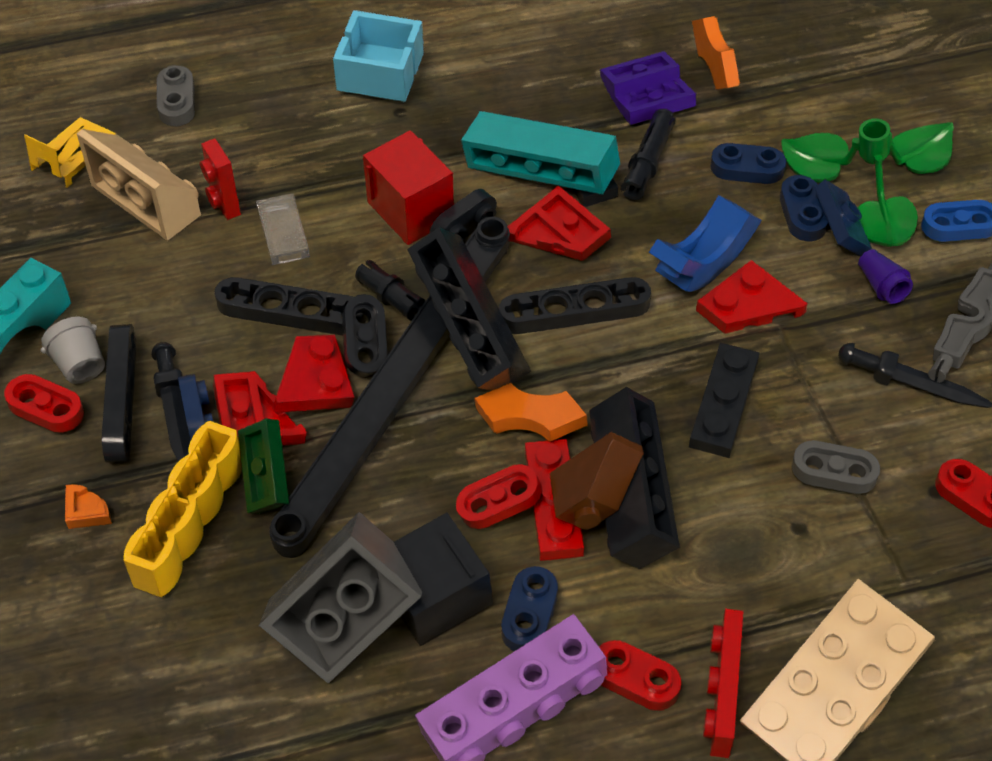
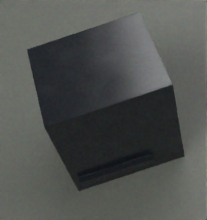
[394,513,493,646]

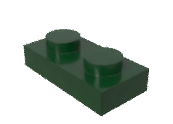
[238,419,289,514]

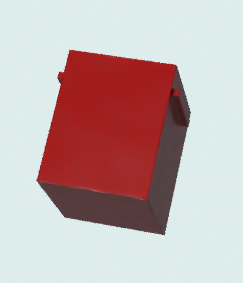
[363,130,454,245]

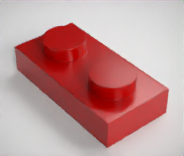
[200,138,241,220]

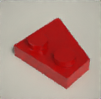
[507,185,612,261]
[696,260,808,334]
[273,335,355,413]
[213,371,306,446]

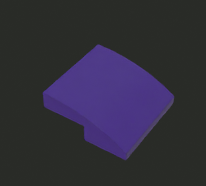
[600,51,696,125]

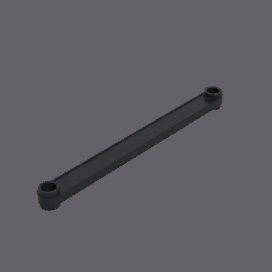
[269,216,510,558]

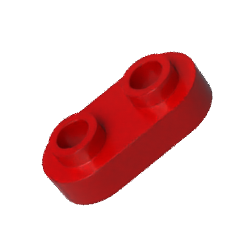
[4,374,84,432]
[935,459,992,528]
[456,464,542,529]
[599,640,681,711]

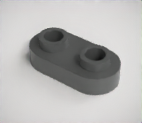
[157,65,195,126]
[792,441,880,494]

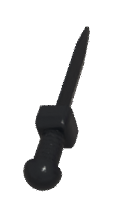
[151,342,191,462]
[838,343,992,408]

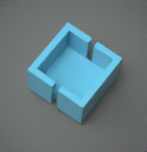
[333,10,424,102]

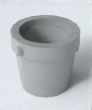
[41,316,105,384]

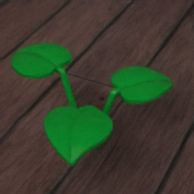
[781,118,954,247]

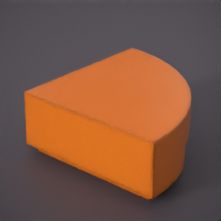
[65,484,112,529]

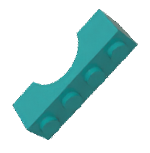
[0,258,72,354]

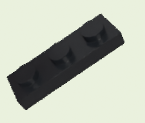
[689,342,760,458]

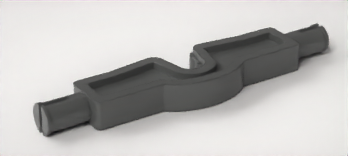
[928,262,992,383]

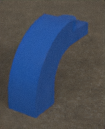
[649,195,762,292]

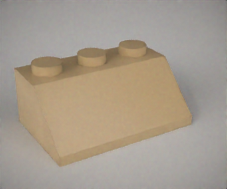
[76,129,201,241]

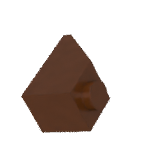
[550,432,643,530]

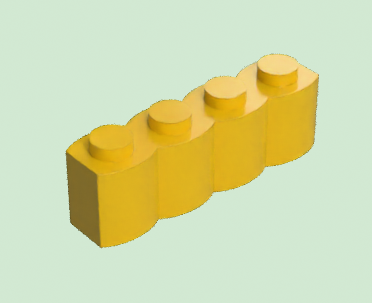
[124,421,242,597]

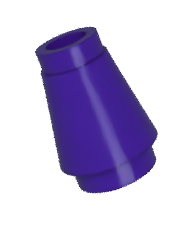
[858,249,913,304]

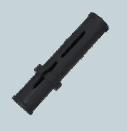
[620,109,676,200]

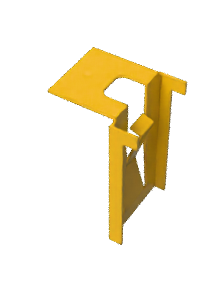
[24,117,116,188]

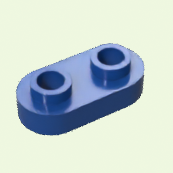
[921,200,992,242]

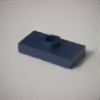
[815,180,872,256]

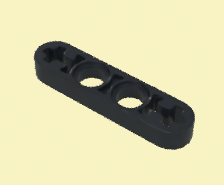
[214,277,366,336]
[499,277,651,334]
[102,324,136,462]

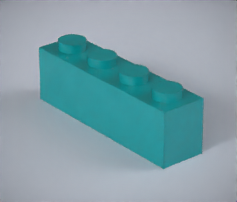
[461,111,620,194]

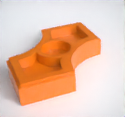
[692,16,740,89]
[474,383,588,442]

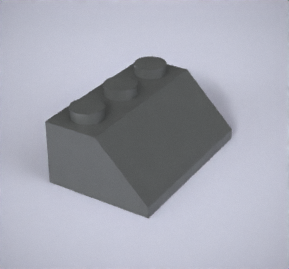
[259,512,422,683]

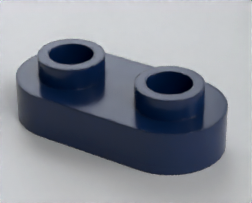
[710,143,786,184]
[780,175,828,242]
[178,374,214,439]
[501,566,558,651]

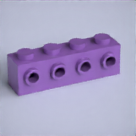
[415,614,607,761]

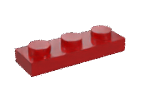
[525,439,584,561]
[703,608,744,758]

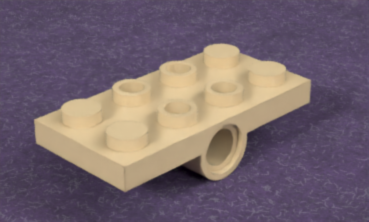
[740,579,935,761]

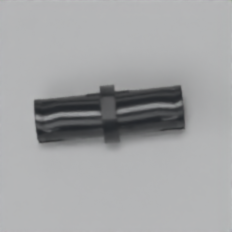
[355,260,426,321]

